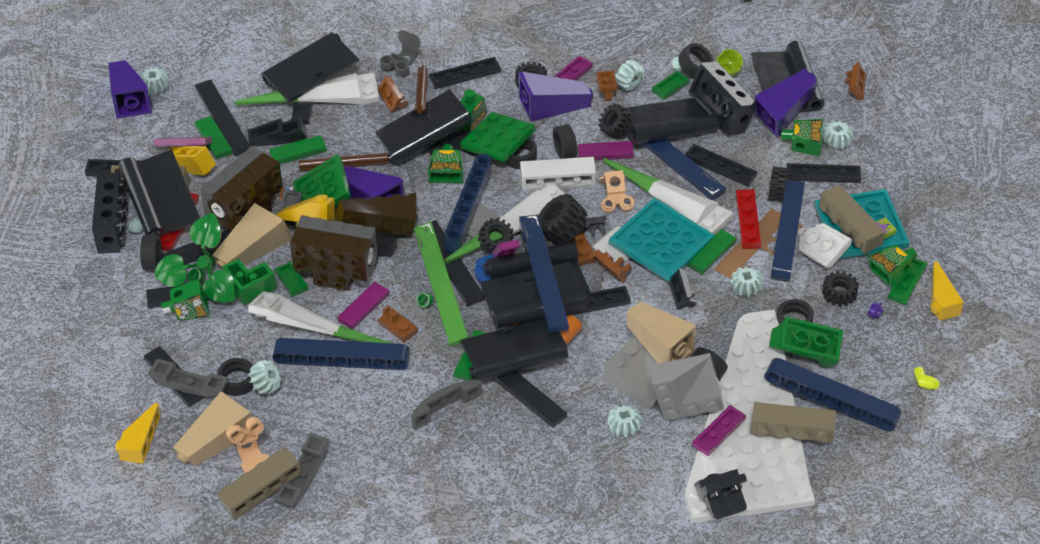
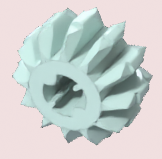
[615,60,645,91]
[139,67,169,96]
[822,120,853,150]
[730,265,764,298]
[248,360,282,395]
[607,403,642,438]

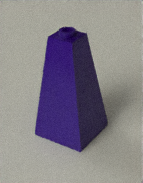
[108,60,152,119]
[755,69,817,138]
[519,72,593,122]
[344,166,404,199]

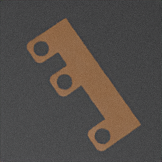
[713,209,803,279]

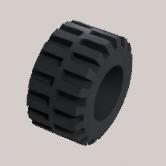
[538,194,587,245]

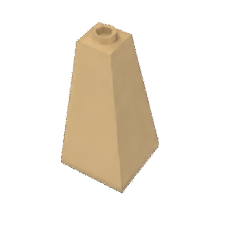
[213,203,292,269]
[627,302,696,364]
[173,392,254,466]

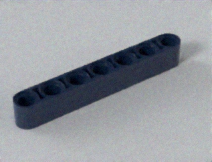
[445,154,491,253]
[771,180,805,281]
[272,338,410,370]
[764,358,901,431]

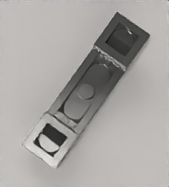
[148,359,229,396]
[411,380,482,430]
[274,433,329,507]

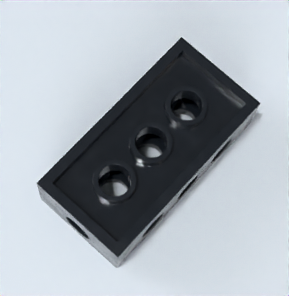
[688,62,758,135]
[92,172,128,254]

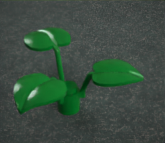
[155,213,236,302]

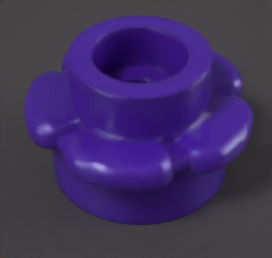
[867,301,884,320]

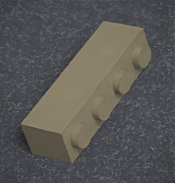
[819,185,885,254]
[751,402,836,443]
[217,447,303,520]

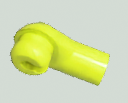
[914,367,940,390]

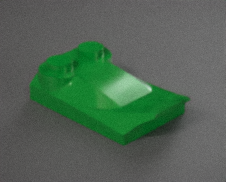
[769,316,843,368]

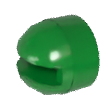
[188,268,205,283]
[416,292,434,308]

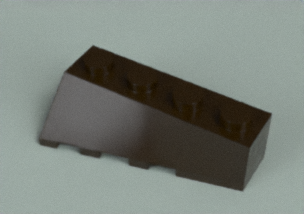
[335,193,417,236]

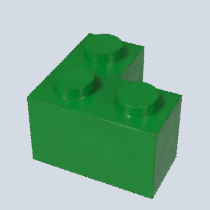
[222,258,277,306]

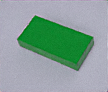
[652,71,690,100]
[274,261,309,298]

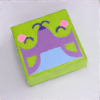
[876,217,896,239]

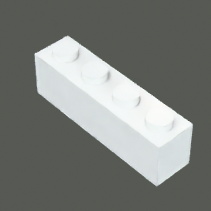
[520,157,596,190]

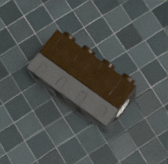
[200,146,283,231]
[290,215,378,291]

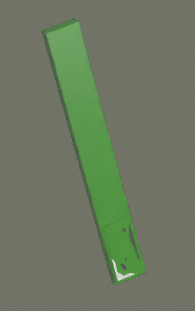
[414,221,468,347]

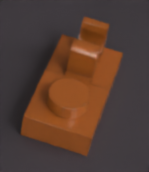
[846,62,866,100]
[596,70,617,100]
[378,76,408,112]
[567,233,596,266]
[593,249,632,284]
[377,305,418,343]

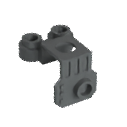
[380,30,421,77]

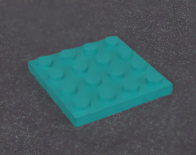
[814,189,910,259]
[608,197,715,282]

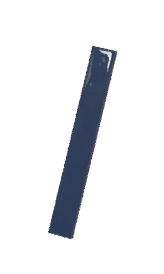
[614,117,726,200]
[519,214,569,333]

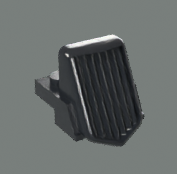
[694,469,747,520]

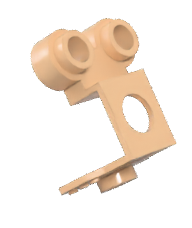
[599,170,634,214]
[226,417,269,473]

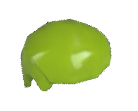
[715,49,743,76]

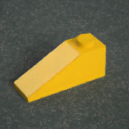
[167,146,216,176]
[276,195,335,222]
[930,261,964,321]
[116,403,161,464]

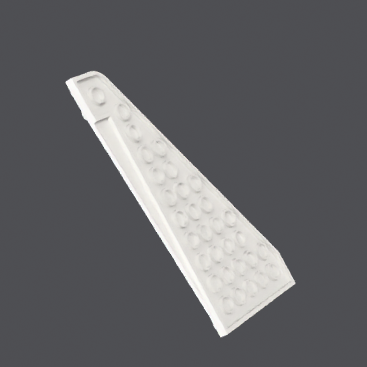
[685,310,815,523]

